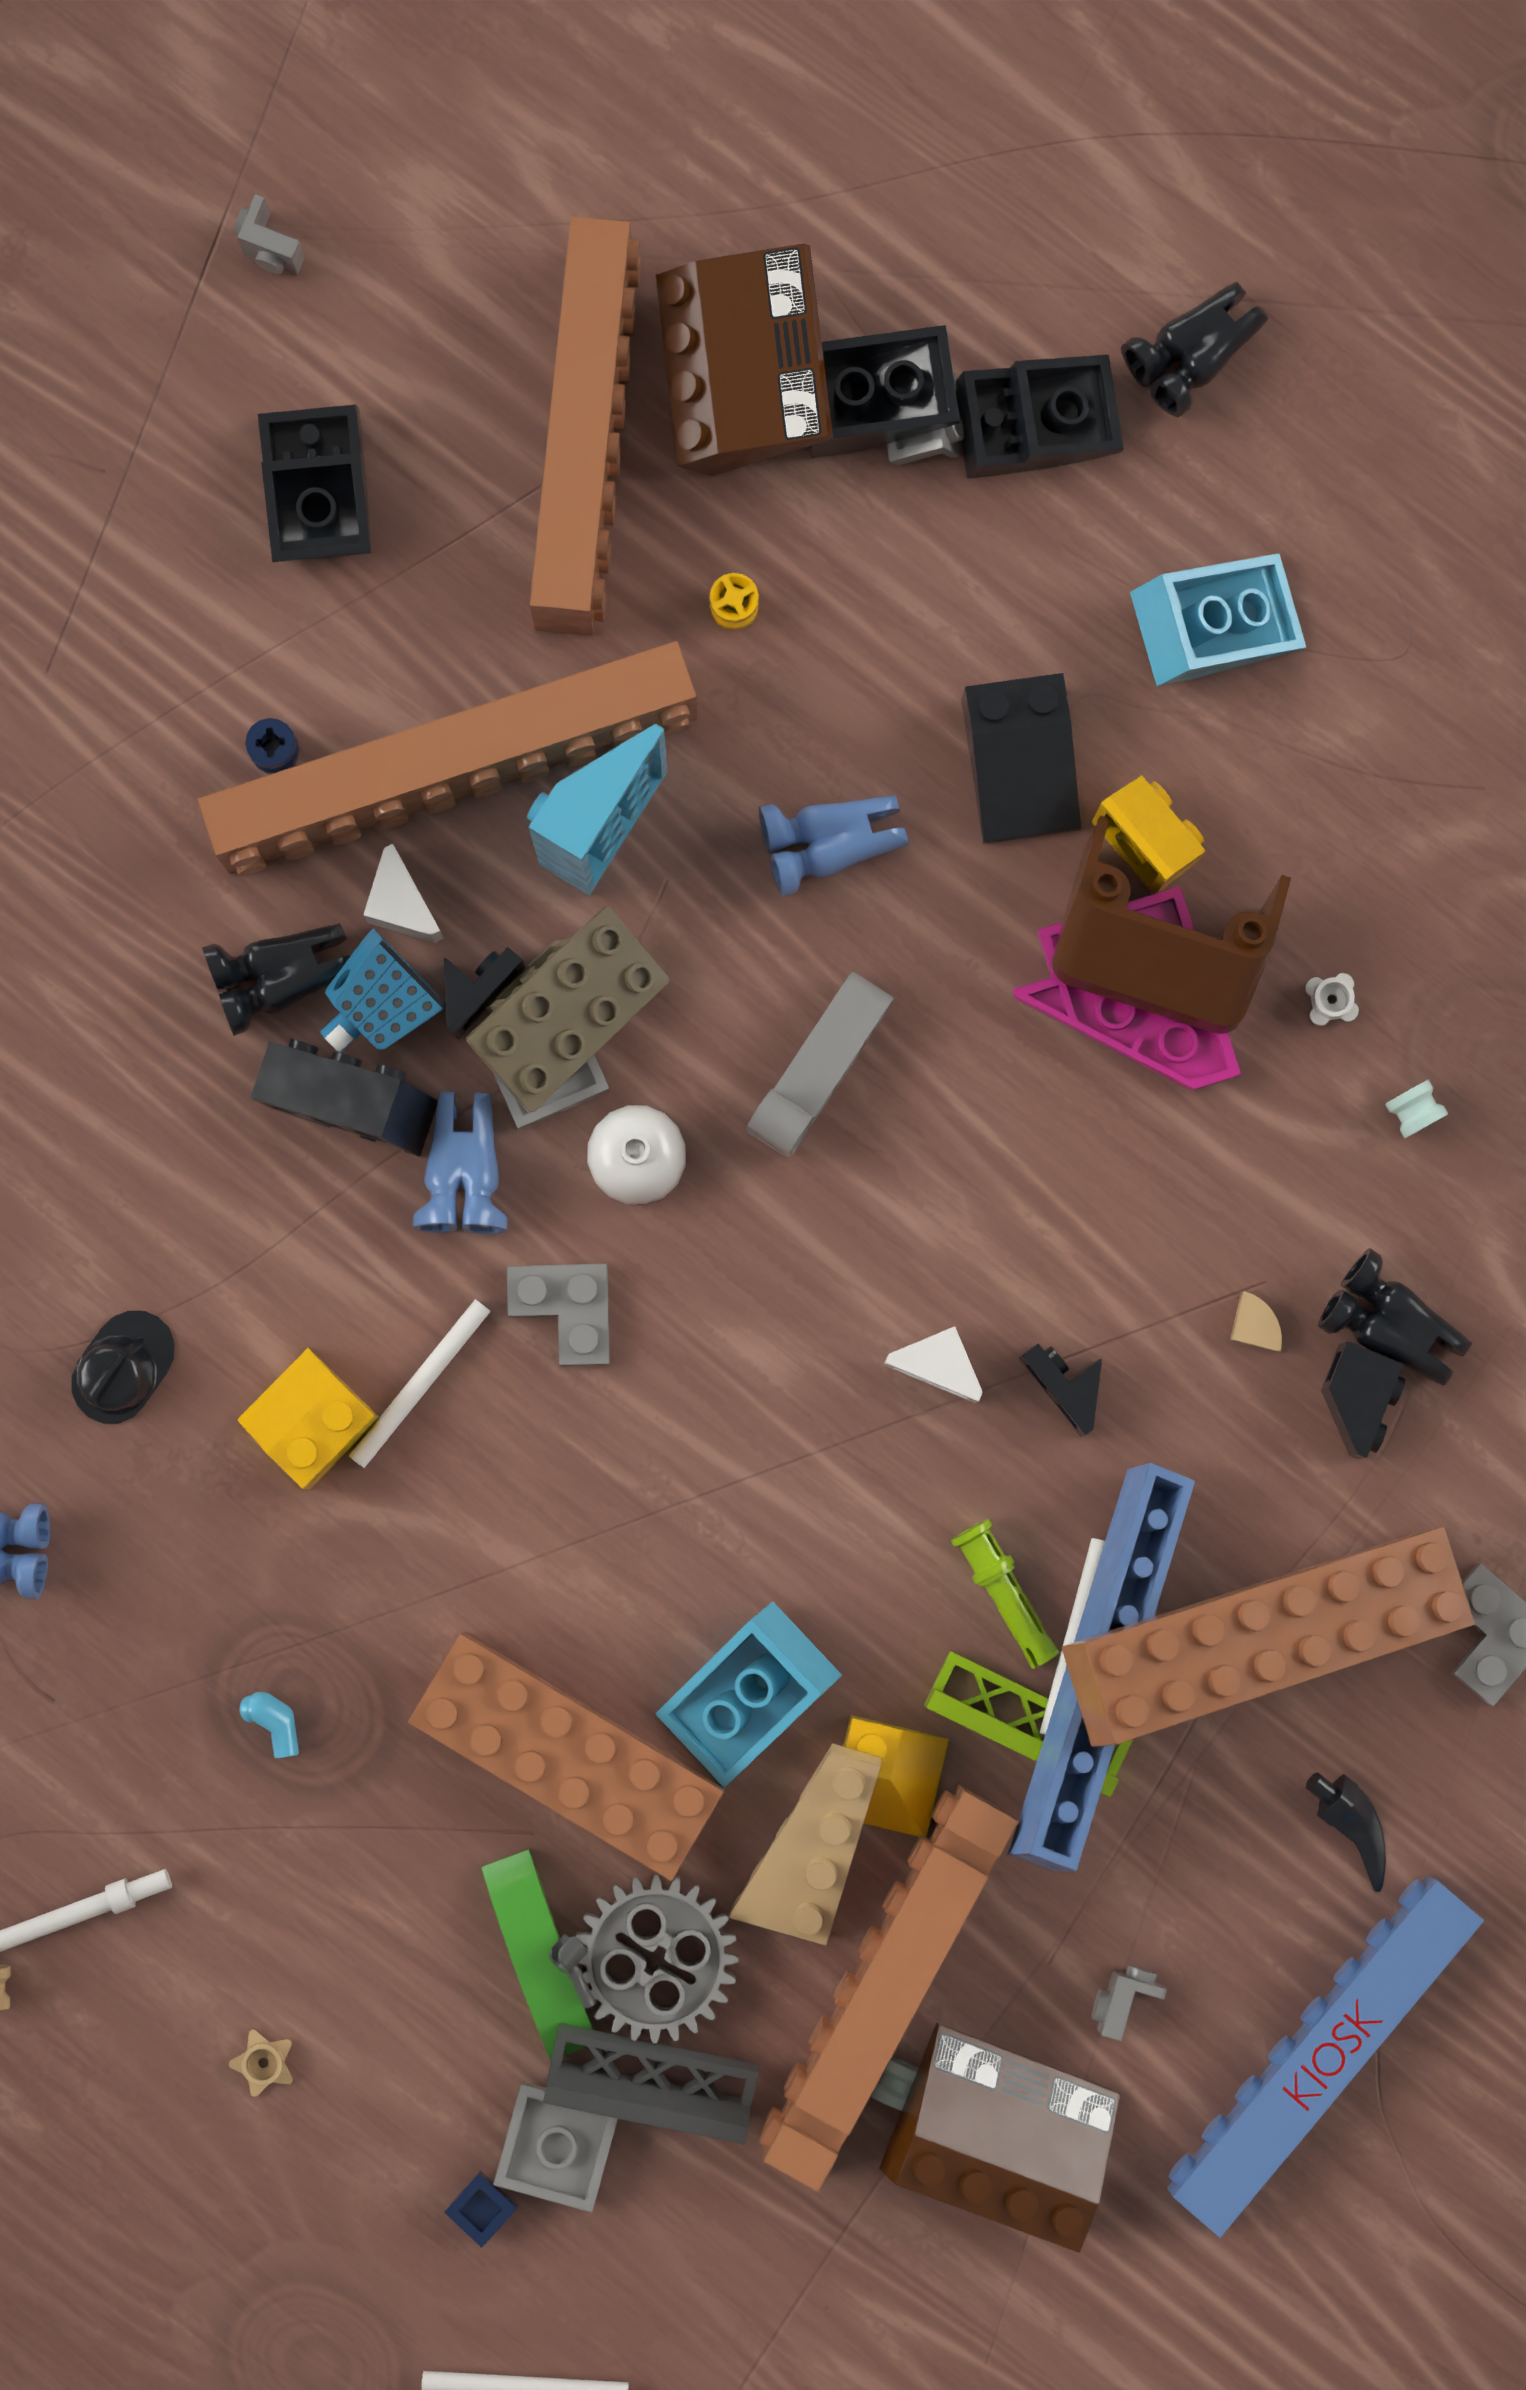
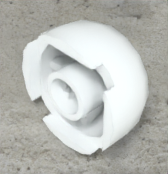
[587,1105,686,1205]

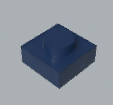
[444,2170,518,2248]

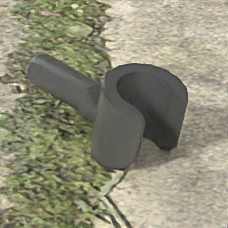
[549,1935,596,2009]

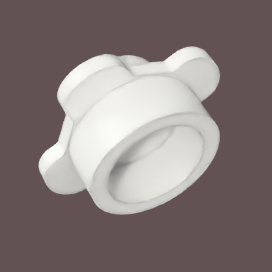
[1305,973,1359,1026]

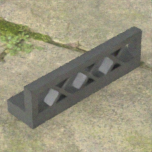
[543,2023,760,2145]

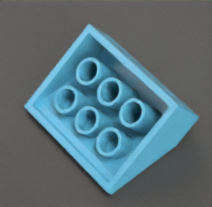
[527,724,668,896]

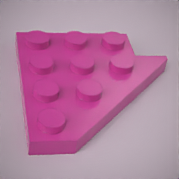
[1012,886,1241,1091]

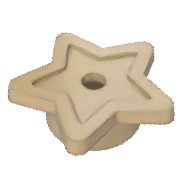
[229,2029,293,2097]

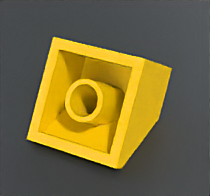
[1092,775,1206,894]
[237,1348,379,1490]

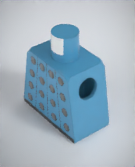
[320,928,446,1053]

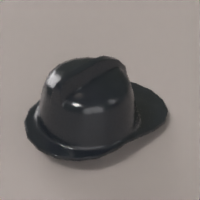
[71,1311,175,1424]

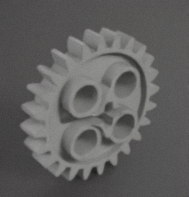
[576,1873,739,2044]

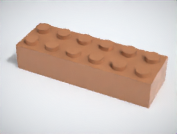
[407,1632,724,1881]

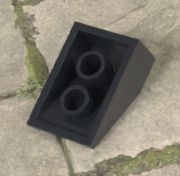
[810,325,960,458]
[961,673,1081,844]

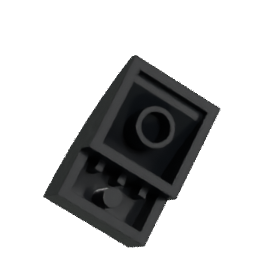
[956,354,1124,479]
[258,404,371,563]

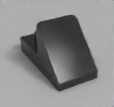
[444,947,525,1040]
[1019,1343,1102,1437]

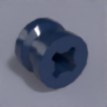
[245,718,300,774]

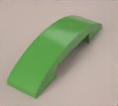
[481,1849,595,2061]

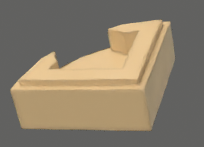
[1230,1291,1282,1353]

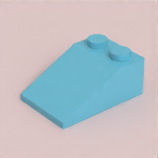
[1130,553,1306,686]
[655,1601,842,1788]

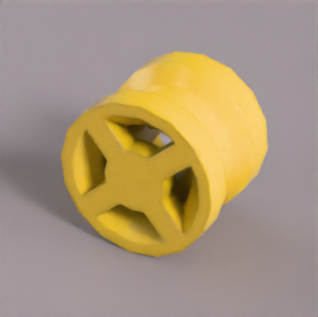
[709,573,759,631]

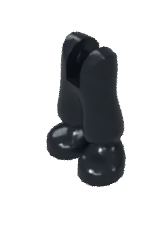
[1121,281,1268,418]
[202,923,350,1036]
[1317,1248,1472,1386]

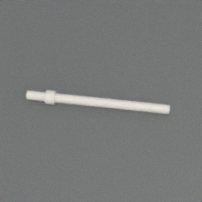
[0,1869,172,1952]

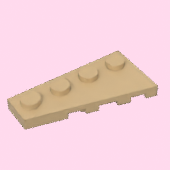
[728,1744,882,1946]

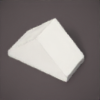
[364,844,444,943]
[884,1326,983,1403]

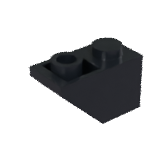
[1321,1341,1406,1459]

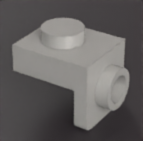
[235,194,305,275]
[1092,1965,1167,2041]

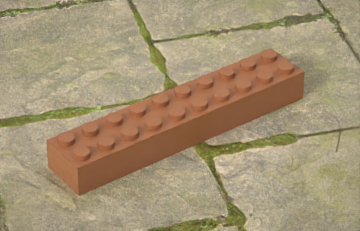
[197,641,697,876]

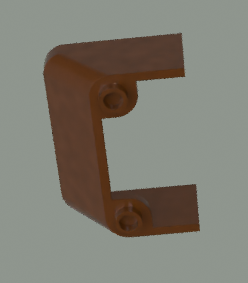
[1052,815,1291,1034]

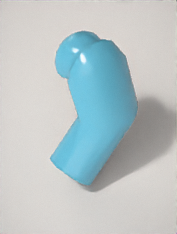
[240,1692,299,1758]

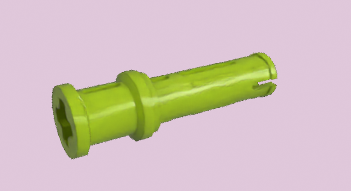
[950,1518,1060,1669]

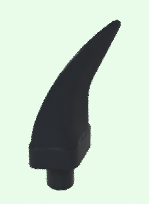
[1306,1772,1386,1892]

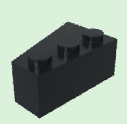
[250,1039,438,1157]

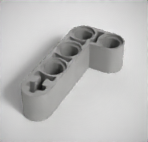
[747,971,895,1159]

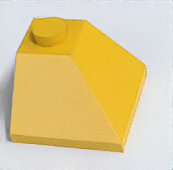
[843,1715,949,1837]

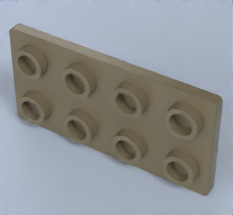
[466,907,669,1112]

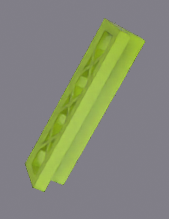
[924,1651,1133,1798]

